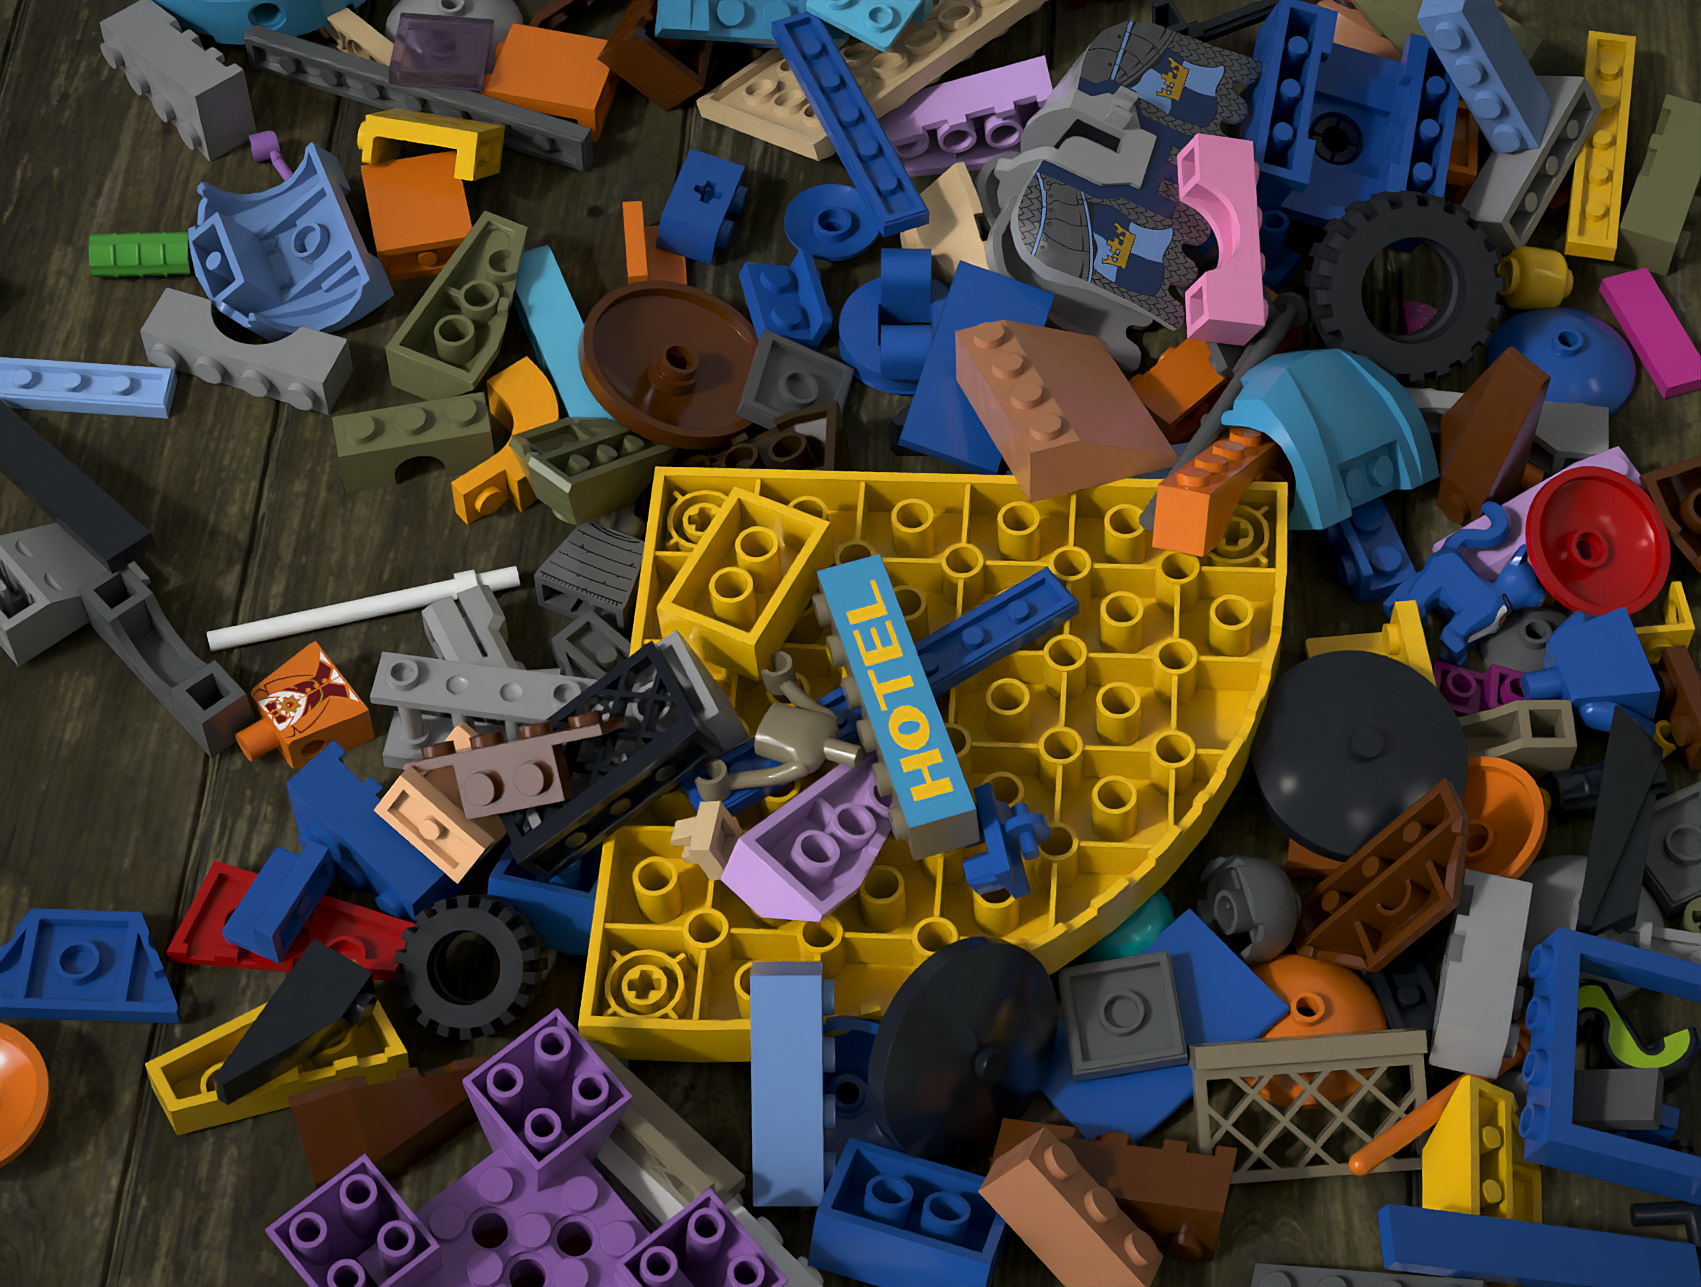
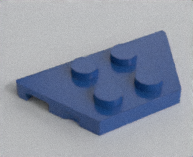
[0,908,181,1023]

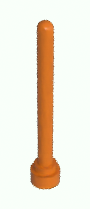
[1348,1016,1531,1176]

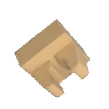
[670,801,743,880]

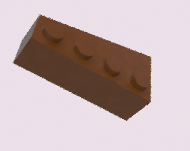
[597,0,714,111]
[989,1118,1238,1261]

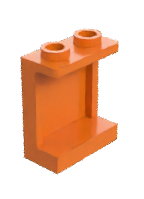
[481,23,622,142]
[361,150,472,282]

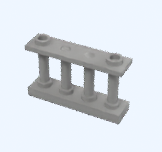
[370,652,598,769]

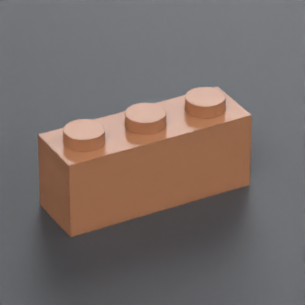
[978,1127,1164,1287]

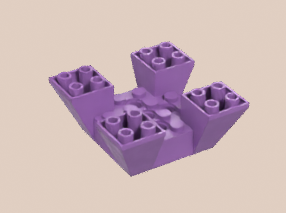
[265,1008,789,1287]

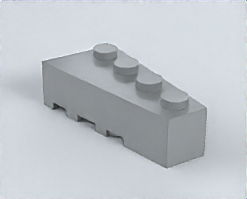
[99,0,257,162]

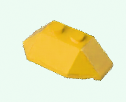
[1422,1075,1542,1287]

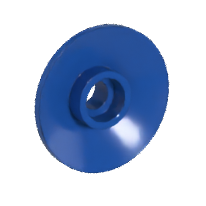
[784,184,880,261]

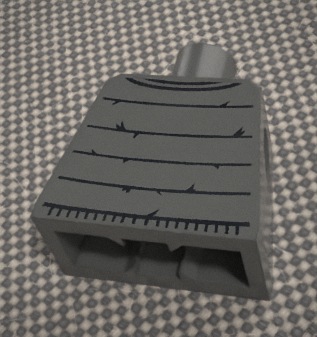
[534,513,646,639]

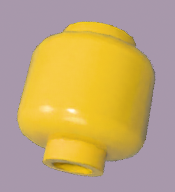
[1497,246,1573,311]

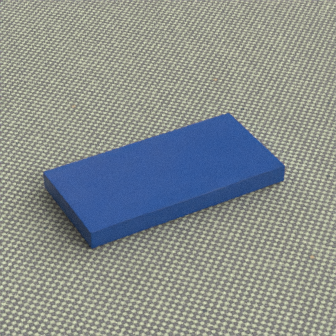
[897,260,1055,475]

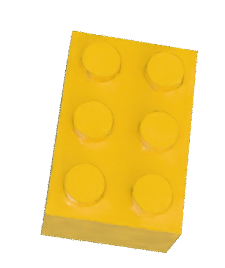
[656,486,835,682]

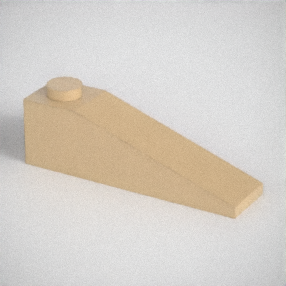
[900,161,990,287]

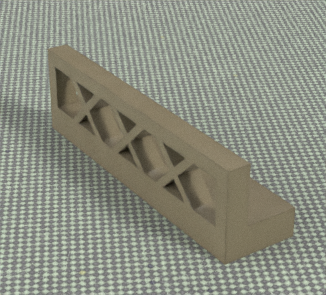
[578,1031,746,1208]

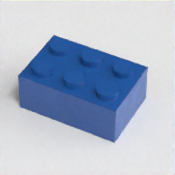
[807,1137,1010,1287]

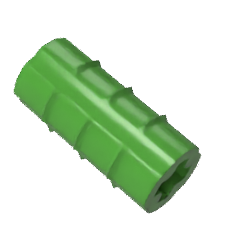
[89,230,193,279]

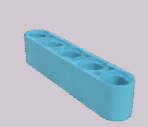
[512,245,617,421]

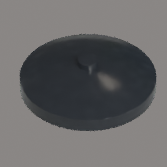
[1248,650,1468,862]
[868,936,1058,1165]

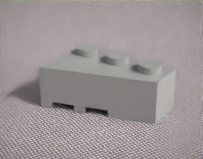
[1428,869,1533,1080]

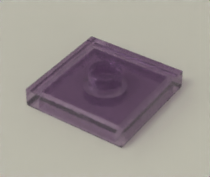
[388,12,495,91]

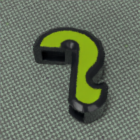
[1576,979,1700,1096]

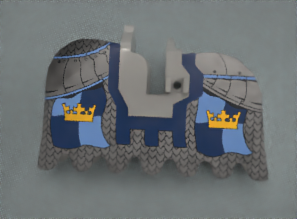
[985,21,1262,373]

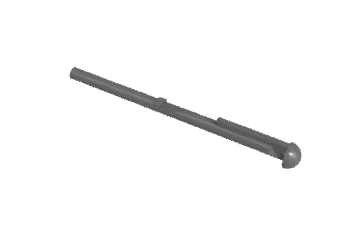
[1139,292,1309,531]

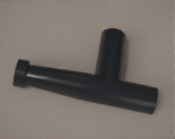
[1629,1138,1701,1255]

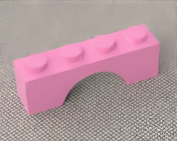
[1177,133,1268,346]

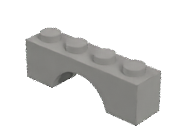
[140,287,354,415]

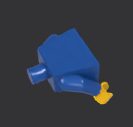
[1521,607,1676,760]

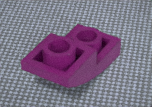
[1431,660,1525,717]

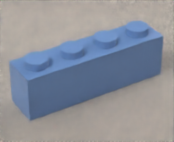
[1417,0,1553,155]
[750,961,837,1206]

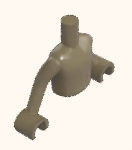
[695,651,865,802]

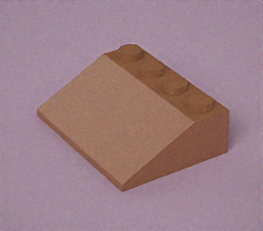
[955,319,1178,503]

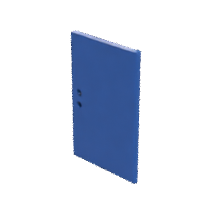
[1039,908,1290,1144]

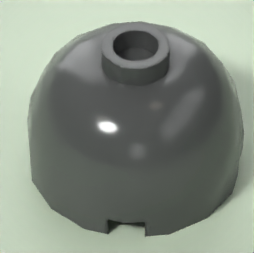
[1197,855,1302,966]

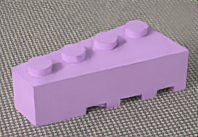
[878,55,1053,177]

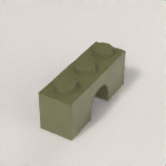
[332,392,495,494]

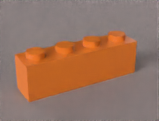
[1129,286,1301,445]

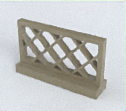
[1187,1027,1430,1184]

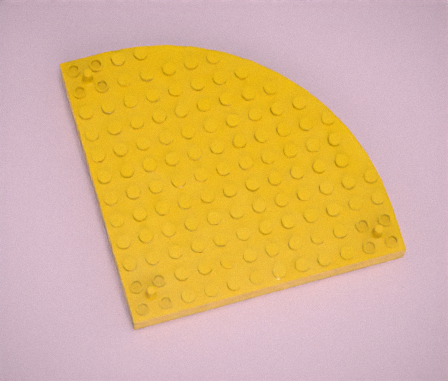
[578,466,1288,1062]

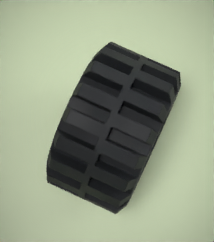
[394,894,548,1040]

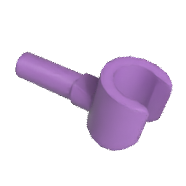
[249,130,294,181]

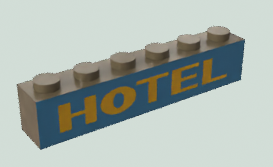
[811,554,980,861]

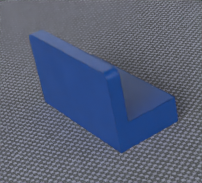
[222,839,336,964]

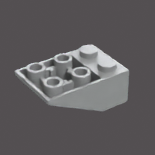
[0,523,151,667]

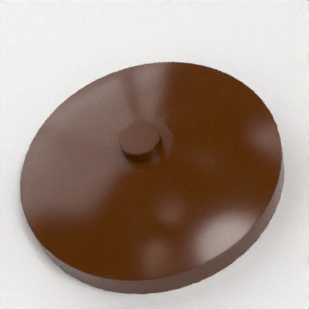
[578,281,758,450]

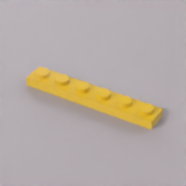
[1564,31,1636,261]

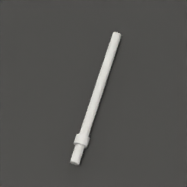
[207,566,520,652]

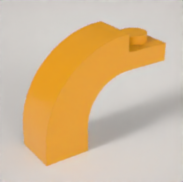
[451,356,560,525]

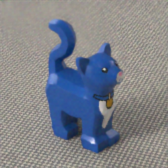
[1382,501,1547,668]

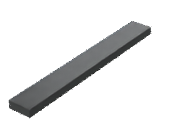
[244,24,594,172]

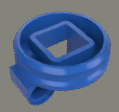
[839,248,950,395]

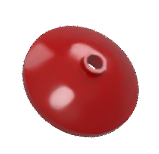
[1525,466,1671,616]

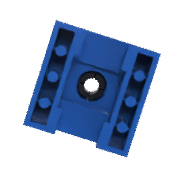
[1230,0,1460,253]

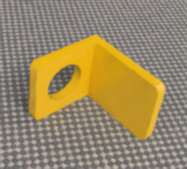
[1634,581,1695,664]

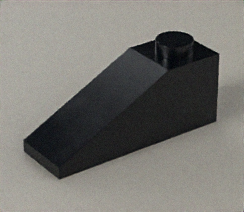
[213,939,377,1105]

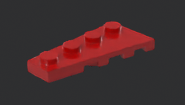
[166,860,415,982]

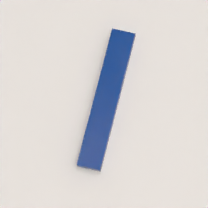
[771,12,930,238]
[1377,1204,1701,1287]

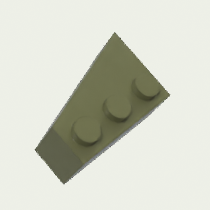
[1614,94,1701,276]

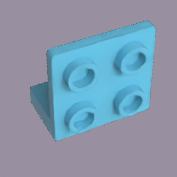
[806,0,933,52]

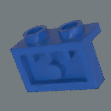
[739,249,833,351]
[1319,498,1416,604]

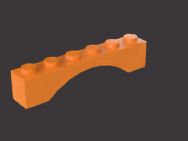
[1152,426,1295,557]

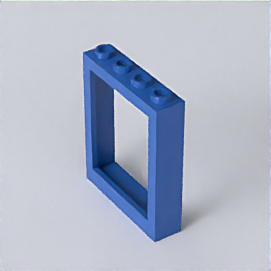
[1519,927,1701,1205]

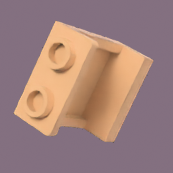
[374,722,508,884]

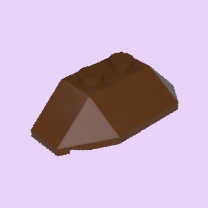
[1292,778,1469,973]

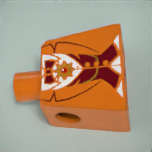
[235,641,375,770]

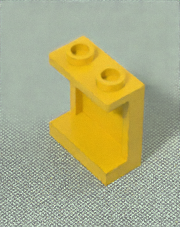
[357,108,505,181]

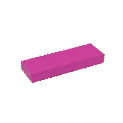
[1599,267,1701,399]

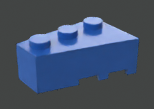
[286,740,464,924]

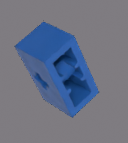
[655,148,748,265]

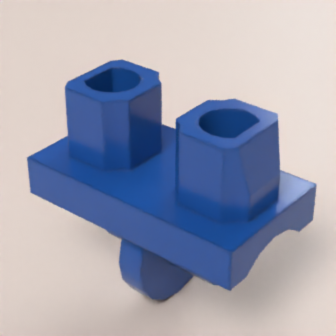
[963,782,1051,899]

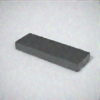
[1491,1068,1665,1131]

